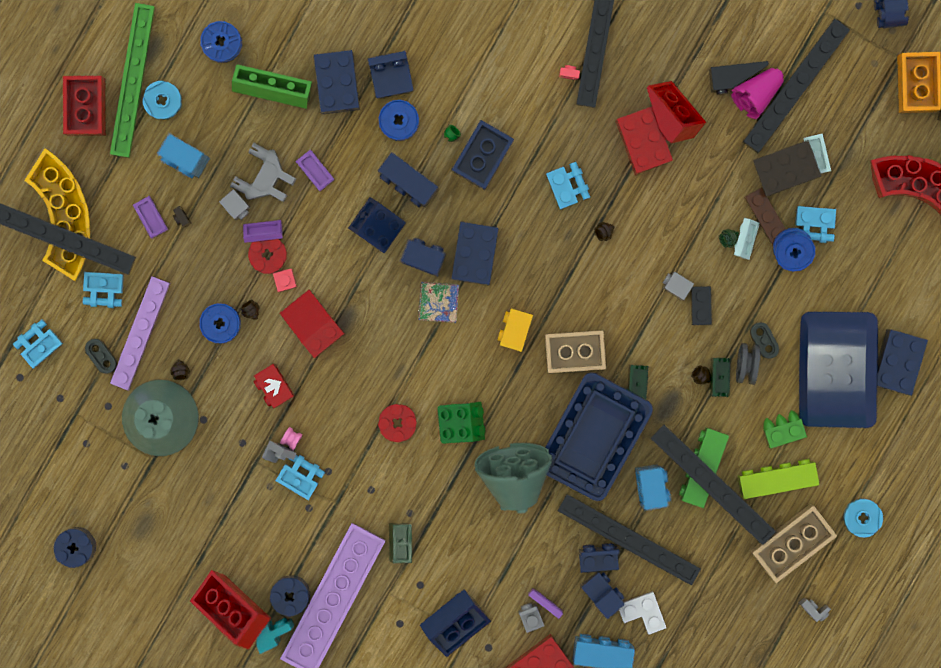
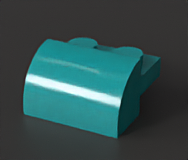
[256,617,295,654]

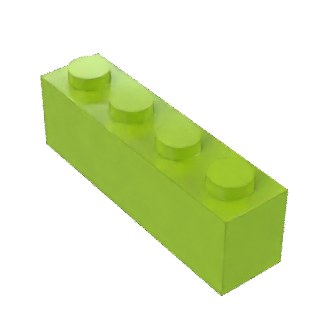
[737,459,820,499]

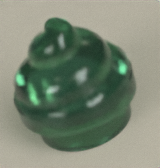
[719,229,739,248]

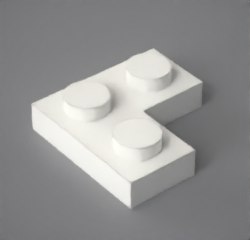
[619,591,666,635]

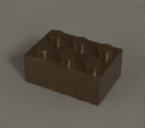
[753,140,822,197]

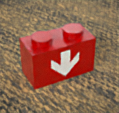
[253,363,295,408]

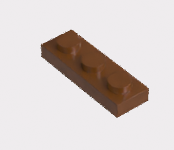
[744,187,786,247]

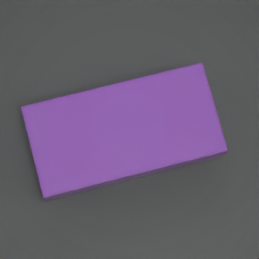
[296,150,335,191]
[133,196,169,239]
[243,220,283,243]
[528,588,563,619]

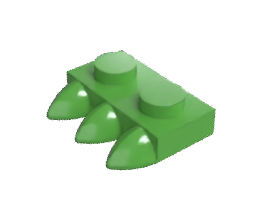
[763,410,807,449]

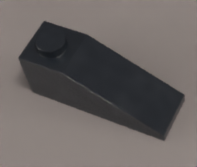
[709,61,769,95]

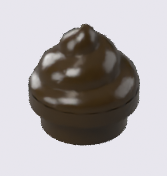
[594,222,615,241]
[240,300,260,320]
[170,360,190,380]
[691,365,711,384]

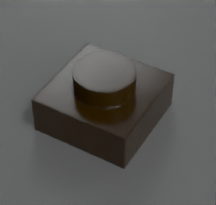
[173,206,192,227]

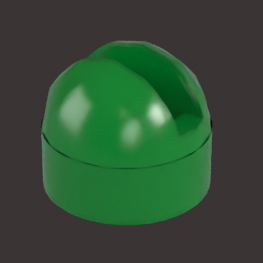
[444,125,461,142]

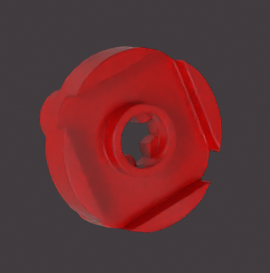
[248,239,287,274]
[378,404,417,442]

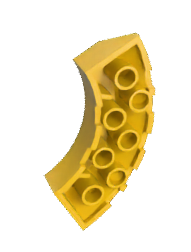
[24,148,90,281]

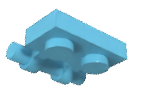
[546,162,590,209]
[795,206,836,243]
[83,272,124,308]
[13,319,63,368]
[275,455,325,500]

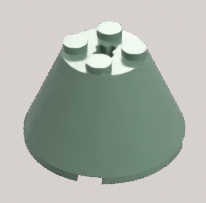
[122,380,199,456]
[475,443,552,513]

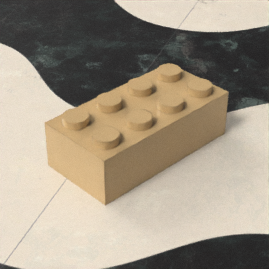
[750,504,837,583]

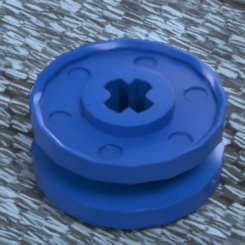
[200,21,242,63]
[379,100,419,141]
[773,228,815,271]
[200,304,241,343]

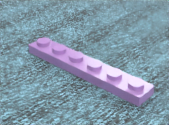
[110,276,170,390]

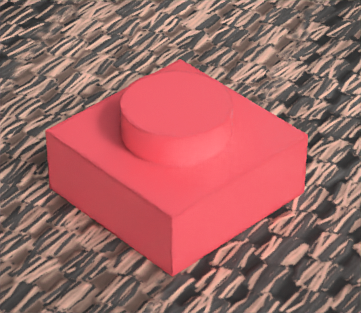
[559,65,580,81]
[273,269,297,292]

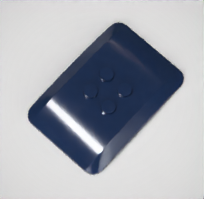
[799,312,878,428]
[545,372,653,501]

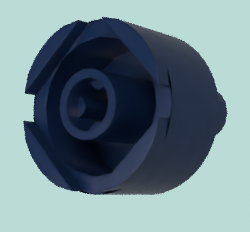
[874,0,909,29]
[54,527,96,568]
[270,575,310,617]

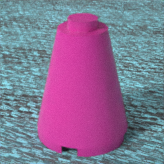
[731,68,784,119]

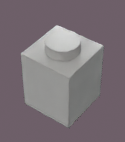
[219,189,251,220]
[662,272,694,300]

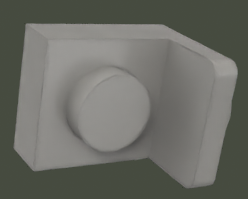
[262,441,297,463]
[799,598,831,622]
[518,603,544,633]

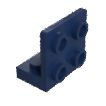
[368,51,414,99]
[348,197,406,253]
[579,543,619,573]

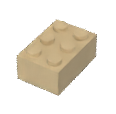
[545,331,606,373]

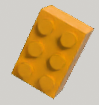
[897,52,941,113]

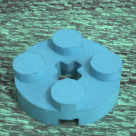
[142,81,182,120]
[843,499,883,538]

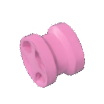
[280,427,303,451]

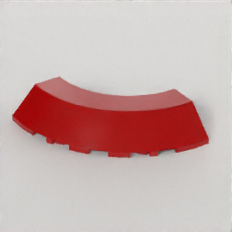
[870,155,941,215]

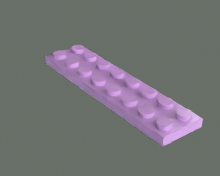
[280,523,386,668]

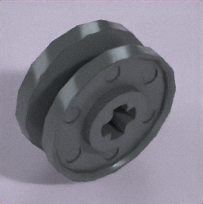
[736,343,760,385]

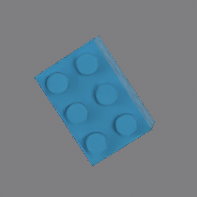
[158,134,210,179]
[635,464,671,510]
[572,634,635,668]

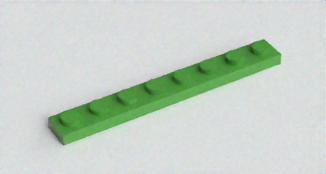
[110,3,155,158]

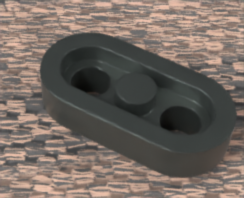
[750,322,779,359]
[85,339,117,373]

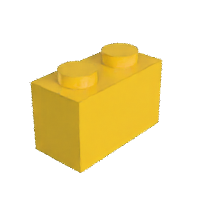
[497,308,533,352]

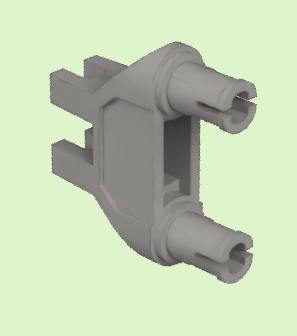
[230,142,296,202]

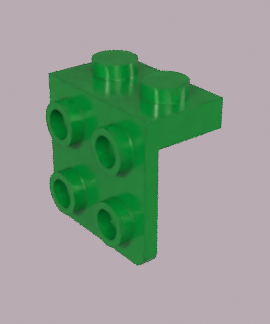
[438,401,486,444]

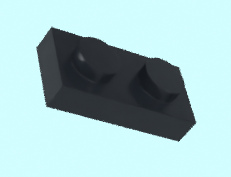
[691,286,712,325]

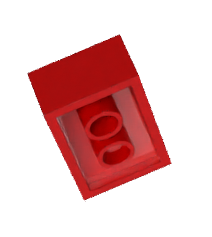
[647,81,706,143]
[280,289,345,358]

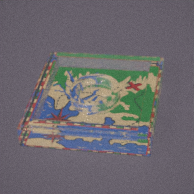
[418,282,459,323]

